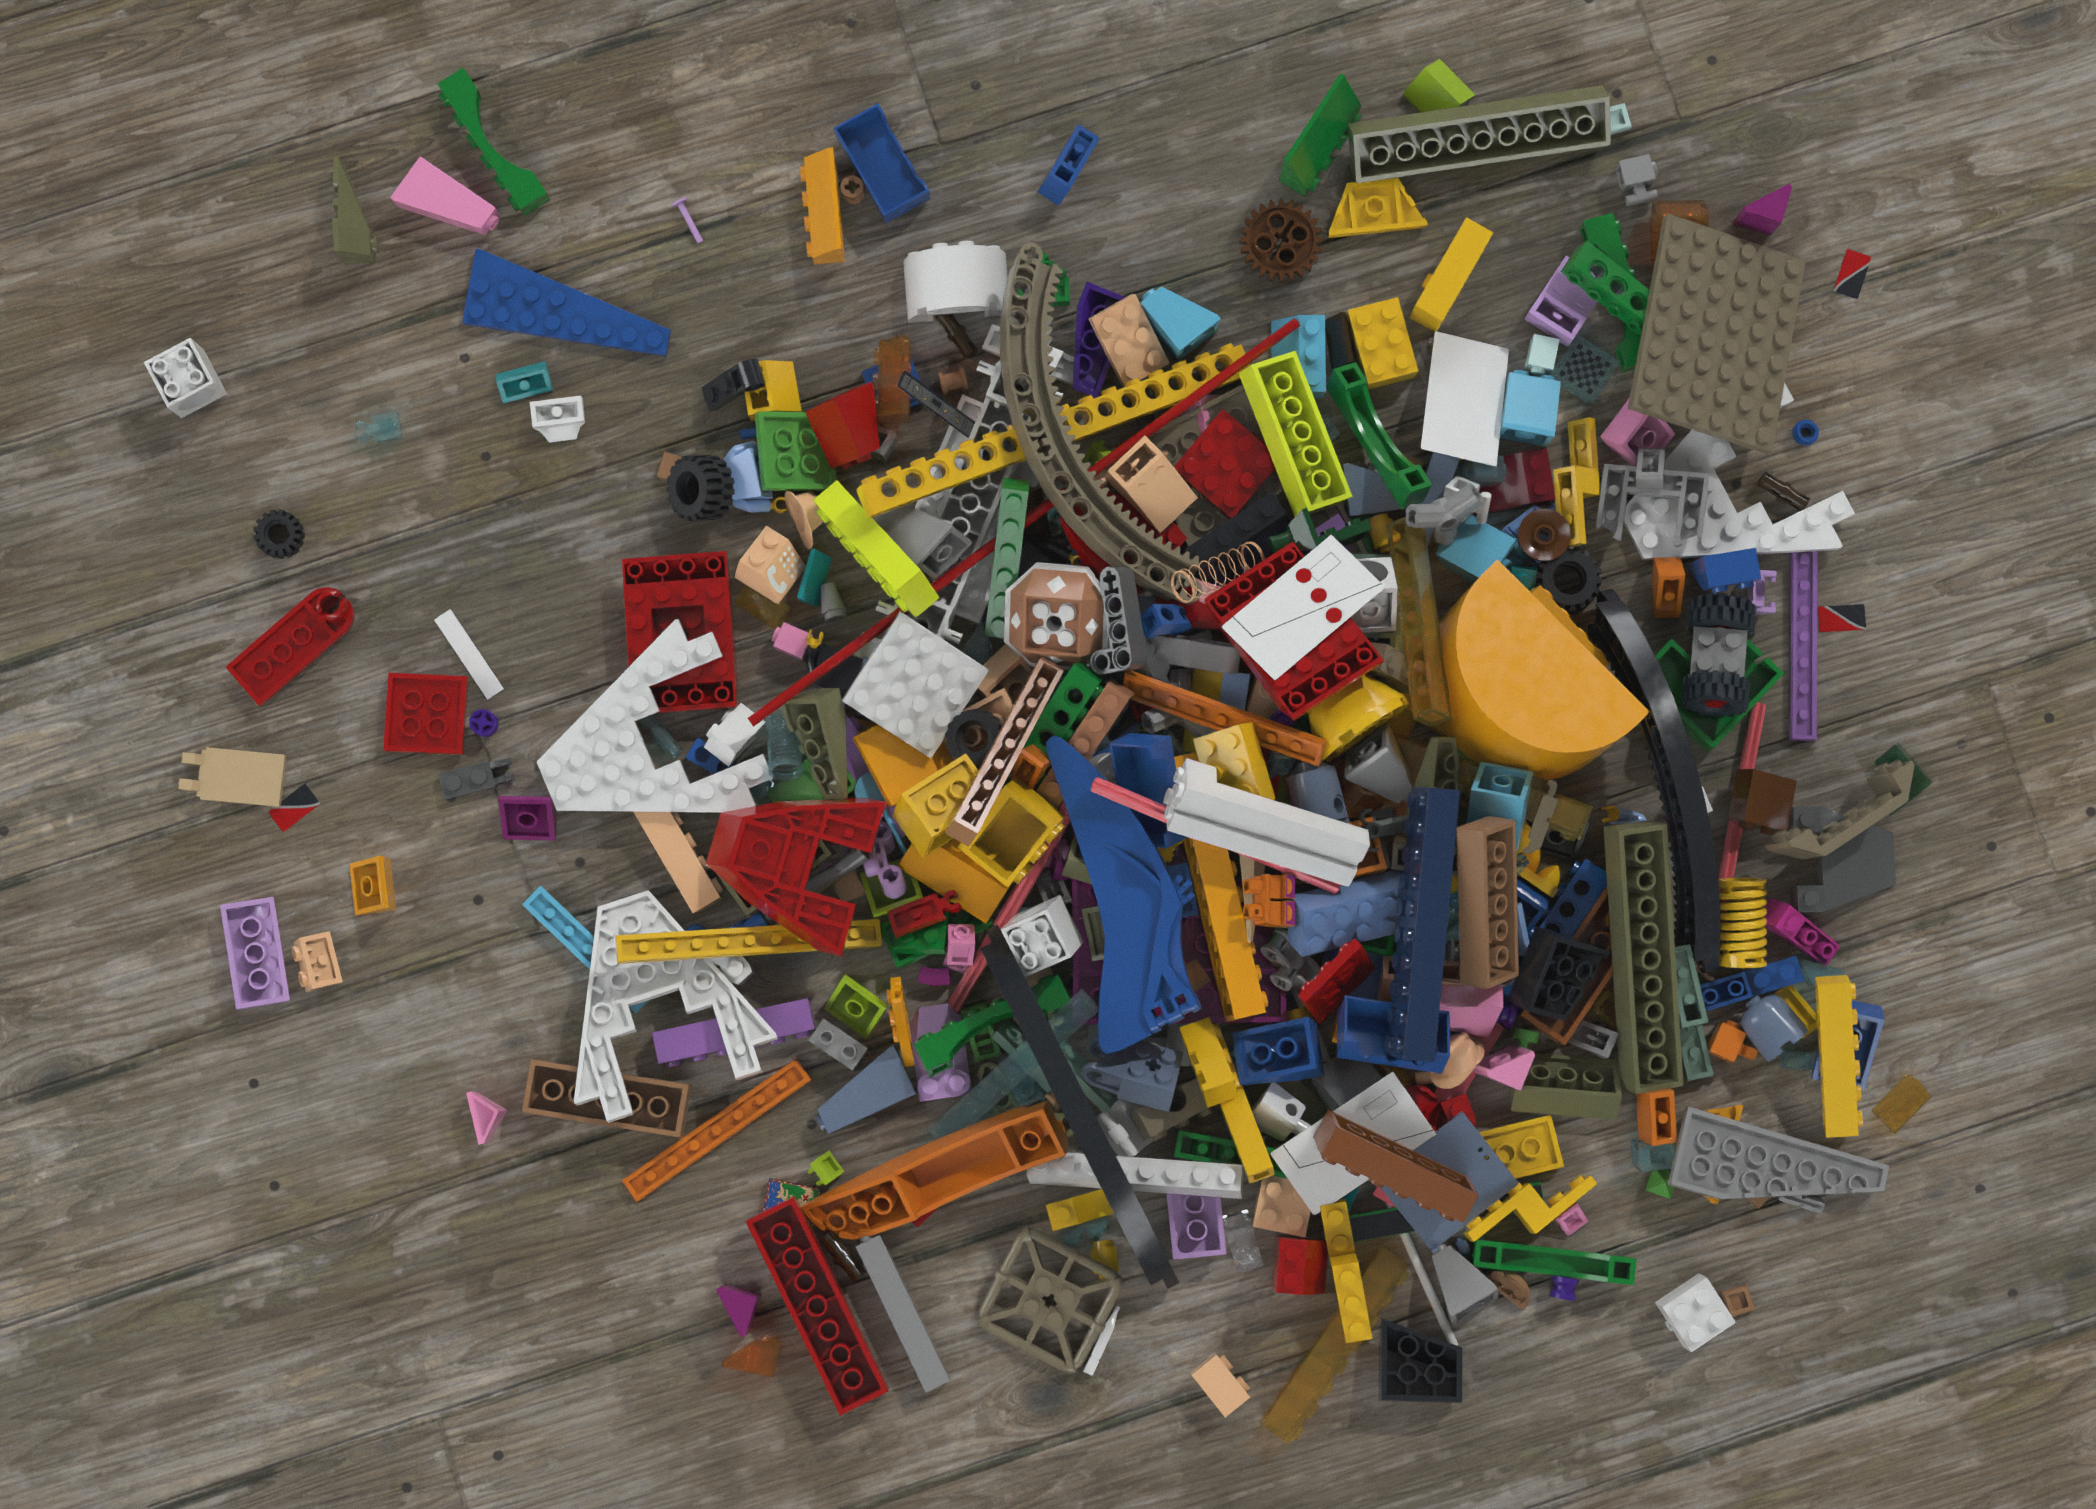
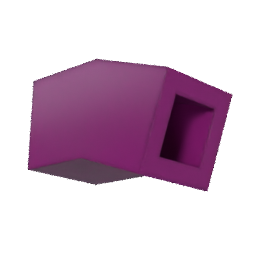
[918,966,951,986]

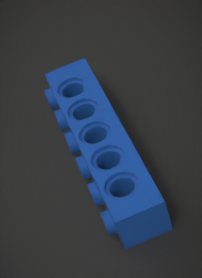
[1503,858,1607,998]

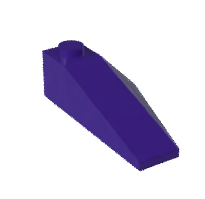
[1072,281,1126,398]

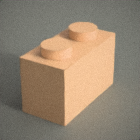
[1191,1353,1250,1418]

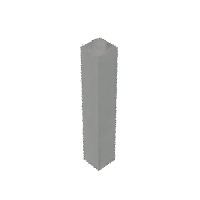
[856,1234,951,1393]

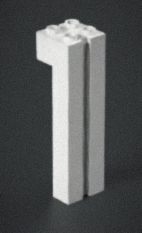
[1164,758,1370,887]

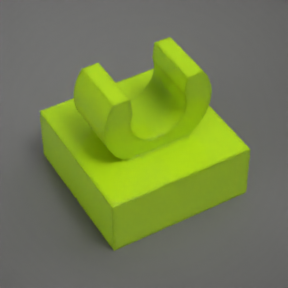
[1082,440,1115,470]
[808,1151,845,1186]

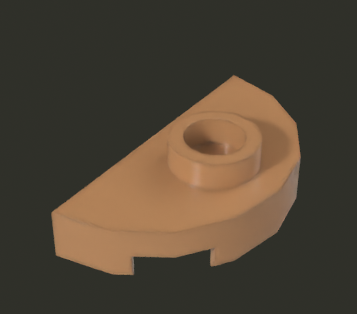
[1483,1269,1530,1311]

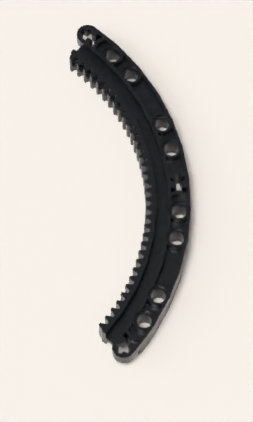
[1588,589,1720,973]
[980,925,1179,1289]

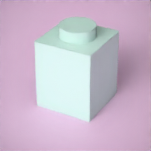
[1524,334,1560,376]

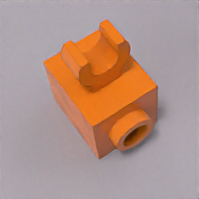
[1707,1020,1758,1062]

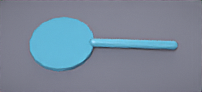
[854,772,907,854]

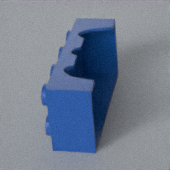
[833,103,930,224]
[1109,733,1187,848]
[1337,995,1450,1074]

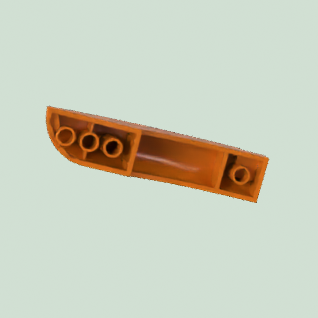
[801,1100,1068,1239]

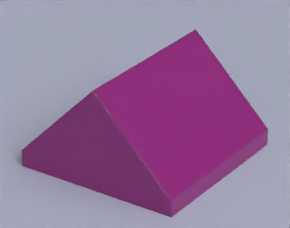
[1734,183,1792,236]
[498,796,557,841]
[716,1284,761,1337]

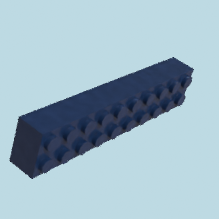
[1384,787,1460,1062]

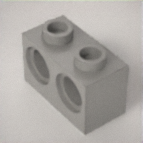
[809,1019,869,1071]

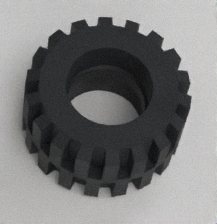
[667,455,735,521]
[1535,546,1602,615]

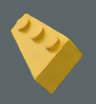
[1179,1017,1240,1108]

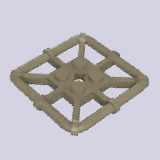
[976,1227,1124,1374]

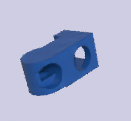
[1141,604,1191,639]
[685,738,737,774]

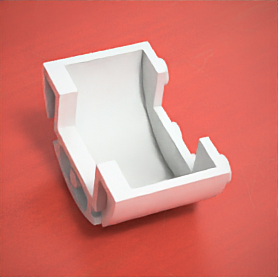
[903,241,1008,323]

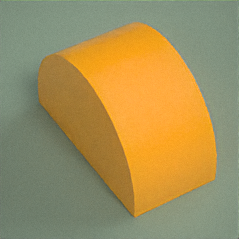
[1425,559,1650,780]

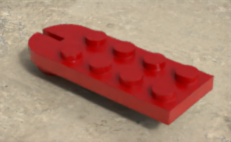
[225,587,355,707]

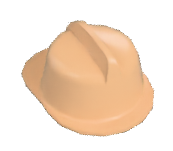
[784,491,823,549]
[1430,1032,1485,1089]

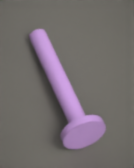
[672,197,703,244]

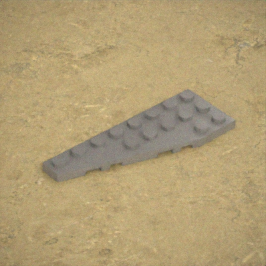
[1668,1107,1889,1200]

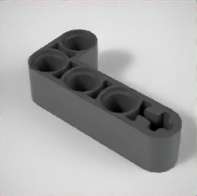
[1090,567,1147,674]

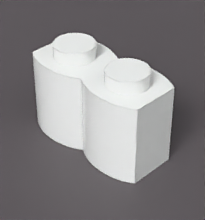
[708,956,755,986]

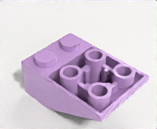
[1524,256,1598,347]

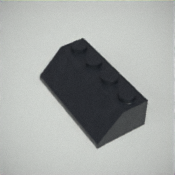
[1183,492,1290,587]

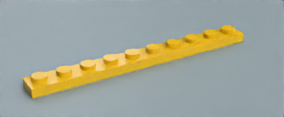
[615,919,882,964]

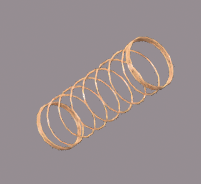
[1171,542,1265,603]

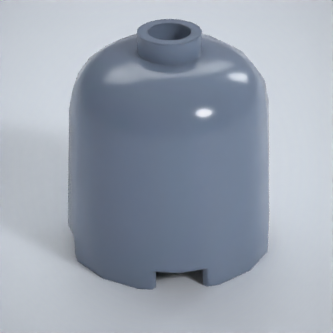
[1741,995,1809,1062]

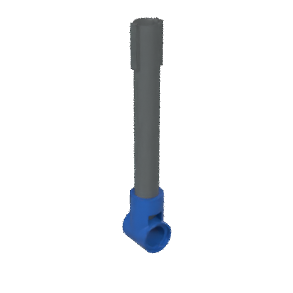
[729,849,870,928]

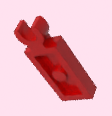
[887,890,962,938]

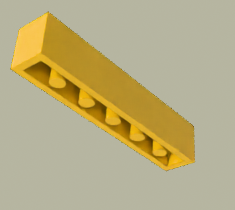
[1815,975,1863,1138]

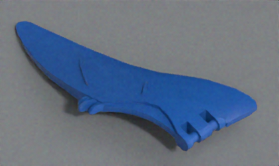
[1046,736,1202,1054]

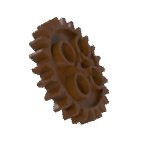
[1239,198,1323,283]

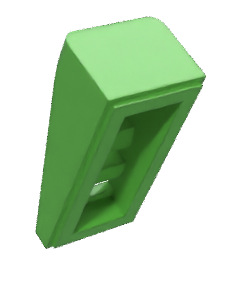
[961,1002,1001,1062]

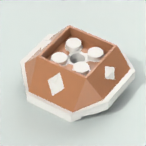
[1004,562,1110,670]

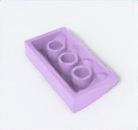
[220,897,290,1011]

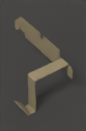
[1523,776,1558,854]

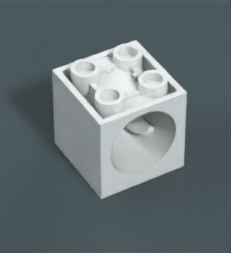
[144,338,227,418]
[1351,557,1398,633]
[1001,895,1084,977]

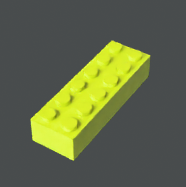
[1239,351,1353,517]
[813,480,940,618]

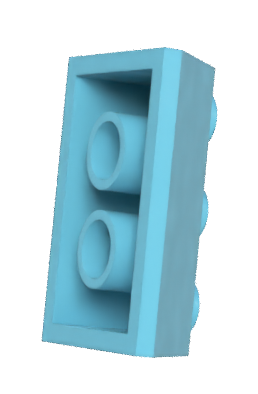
[1271,315,1326,398]

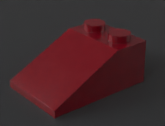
[1466,448,1555,516]

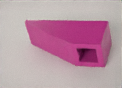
[1763,898,1840,967]

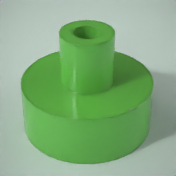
[1511,1027,1540,1049]

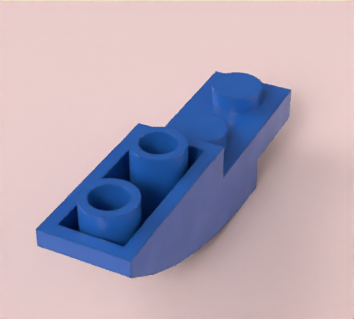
[1700,955,1805,1011]

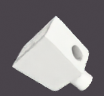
[1251,1083,1312,1141]

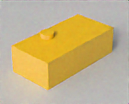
[1409,217,1494,332]

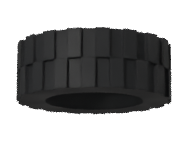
[945,709,1002,768]

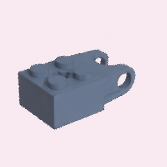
[1082,1036,1184,1112]

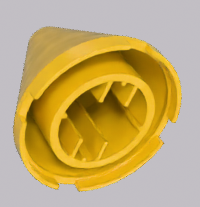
[1308,673,1409,763]

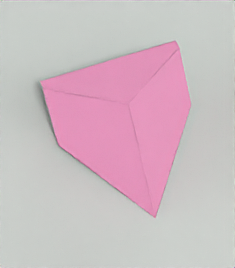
[466,1091,508,1145]

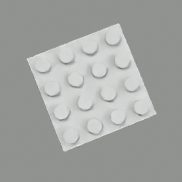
[842,611,989,758]

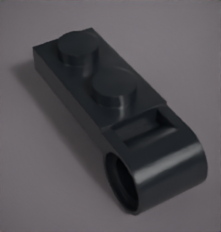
[702,358,766,412]

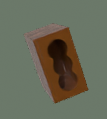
[1727,769,1797,836]

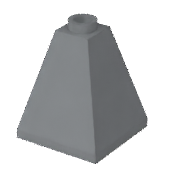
[1344,722,1415,804]
[1432,1244,1498,1325]

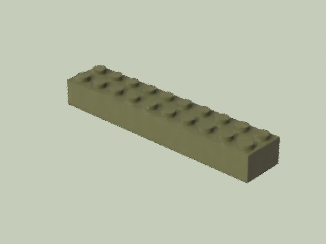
[1348,85,1611,183]
[1604,820,1683,1094]

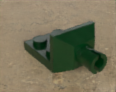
[1268,508,1372,556]

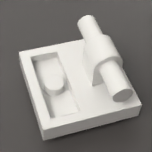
[1096,1099,1153,1157]

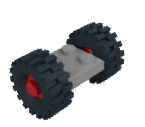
[1681,593,1755,718]

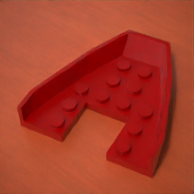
[706,798,887,957]

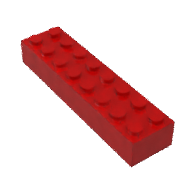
[745,1195,889,1416]

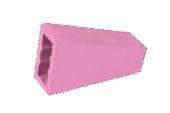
[390,156,500,235]
[1440,985,1503,1037]

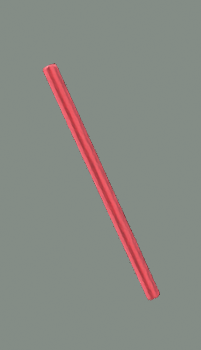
[1718,702,1766,953]
[1091,777,1341,894]
[947,803,1071,1013]

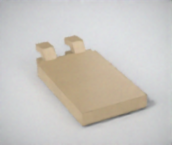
[178,747,287,807]

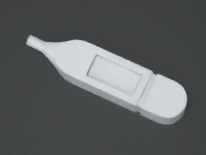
[1083,1306,1120,1376]

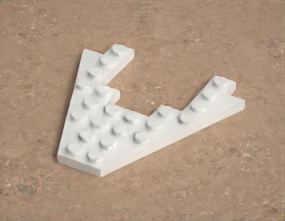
[1624,383,1855,560]
[537,619,773,812]
[574,890,778,1123]

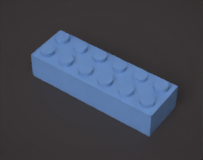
[1287,870,1404,957]

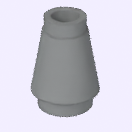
[820,583,847,623]

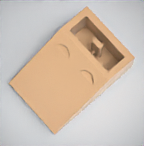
[1105,436,1198,534]

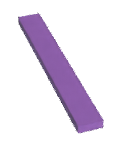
[1789,551,1818,742]

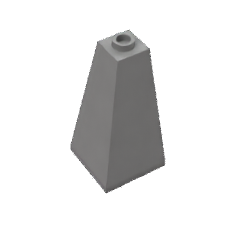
[873,505,973,580]

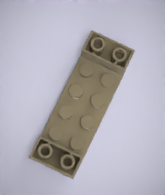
[1765,760,1915,860]

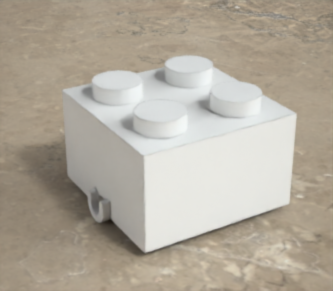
[1655,1273,1736,1352]

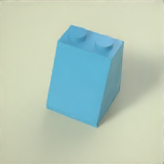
[1141,286,1221,362]
[1500,370,1561,447]
[1436,515,1527,584]
[1466,762,1534,853]

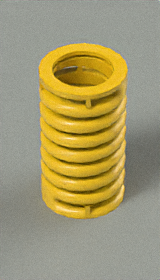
[1718,877,1767,968]

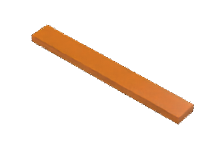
[1123,671,1326,767]
[622,1058,812,1202]

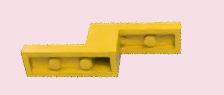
[1553,417,1600,547]
[1463,1175,1597,1242]
[1320,1199,1373,1343]

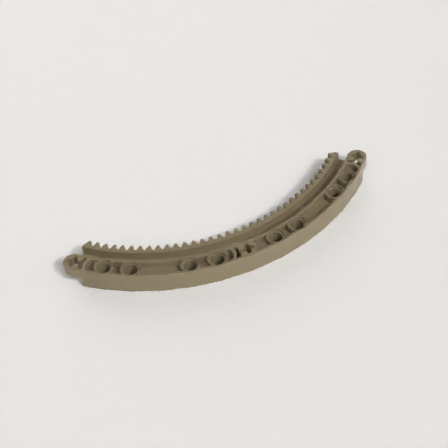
[1000,242,1203,605]

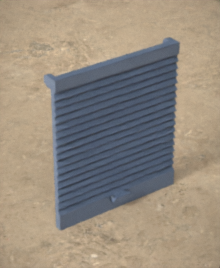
[1381,1111,1518,1253]

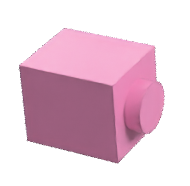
[771,622,814,662]

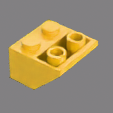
[744,360,802,422]

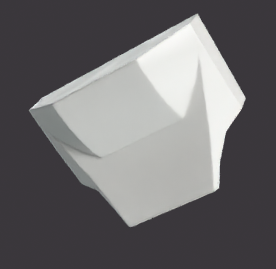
[530,396,585,442]

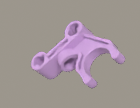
[821,821,906,899]

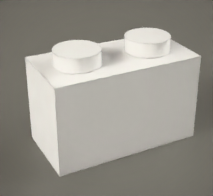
[704,703,765,767]

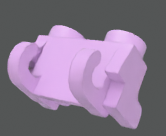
[1748,570,1777,615]

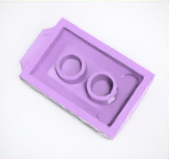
[909,1004,972,1102]
[1167,1193,1227,1260]

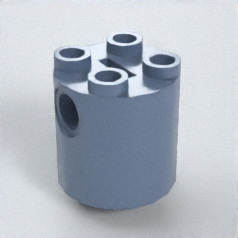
[1284,762,1350,823]

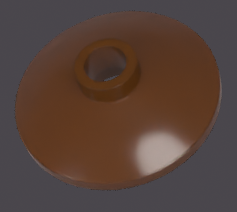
[1518,509,1571,561]

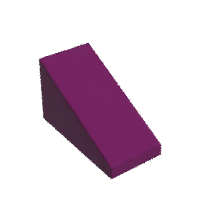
[1049,847,1071,881]

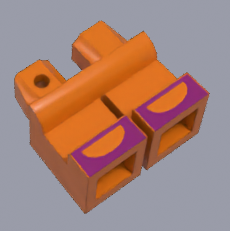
[1243,874,1295,928]

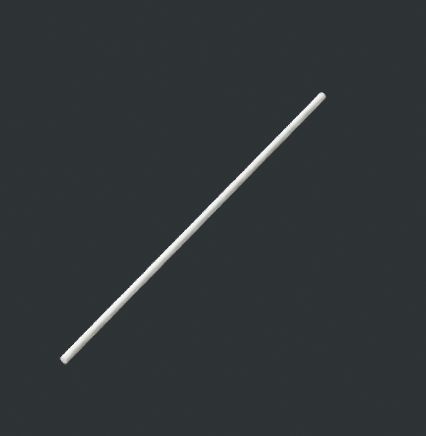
[1290,986,1459,1345]

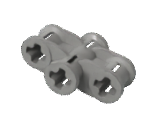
[1260,928,1321,994]

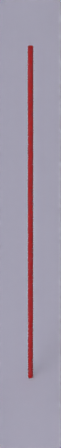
[747,318,1300,727]

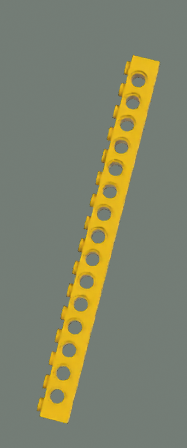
[856,343,1250,519]

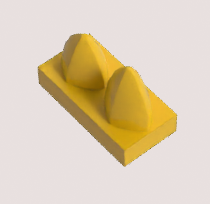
[1516,849,1560,899]

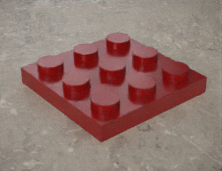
[1174,409,1275,519]
[383,672,468,755]
[1298,938,1376,1024]

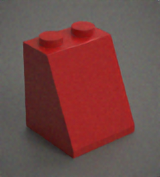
[805,381,880,469]
[1271,1235,1328,1295]

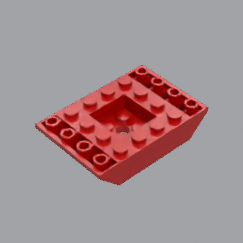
[1204,542,1384,721]
[622,551,738,713]

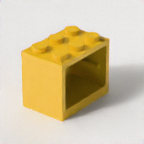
[892,753,978,858]
[958,777,1066,887]

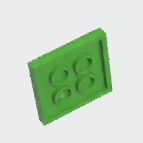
[755,411,836,491]

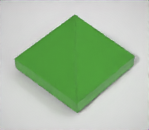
[1645,1165,1675,1199]

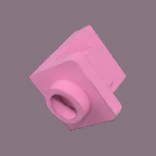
[946,924,975,966]

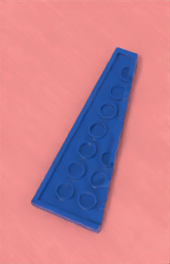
[462,249,671,357]

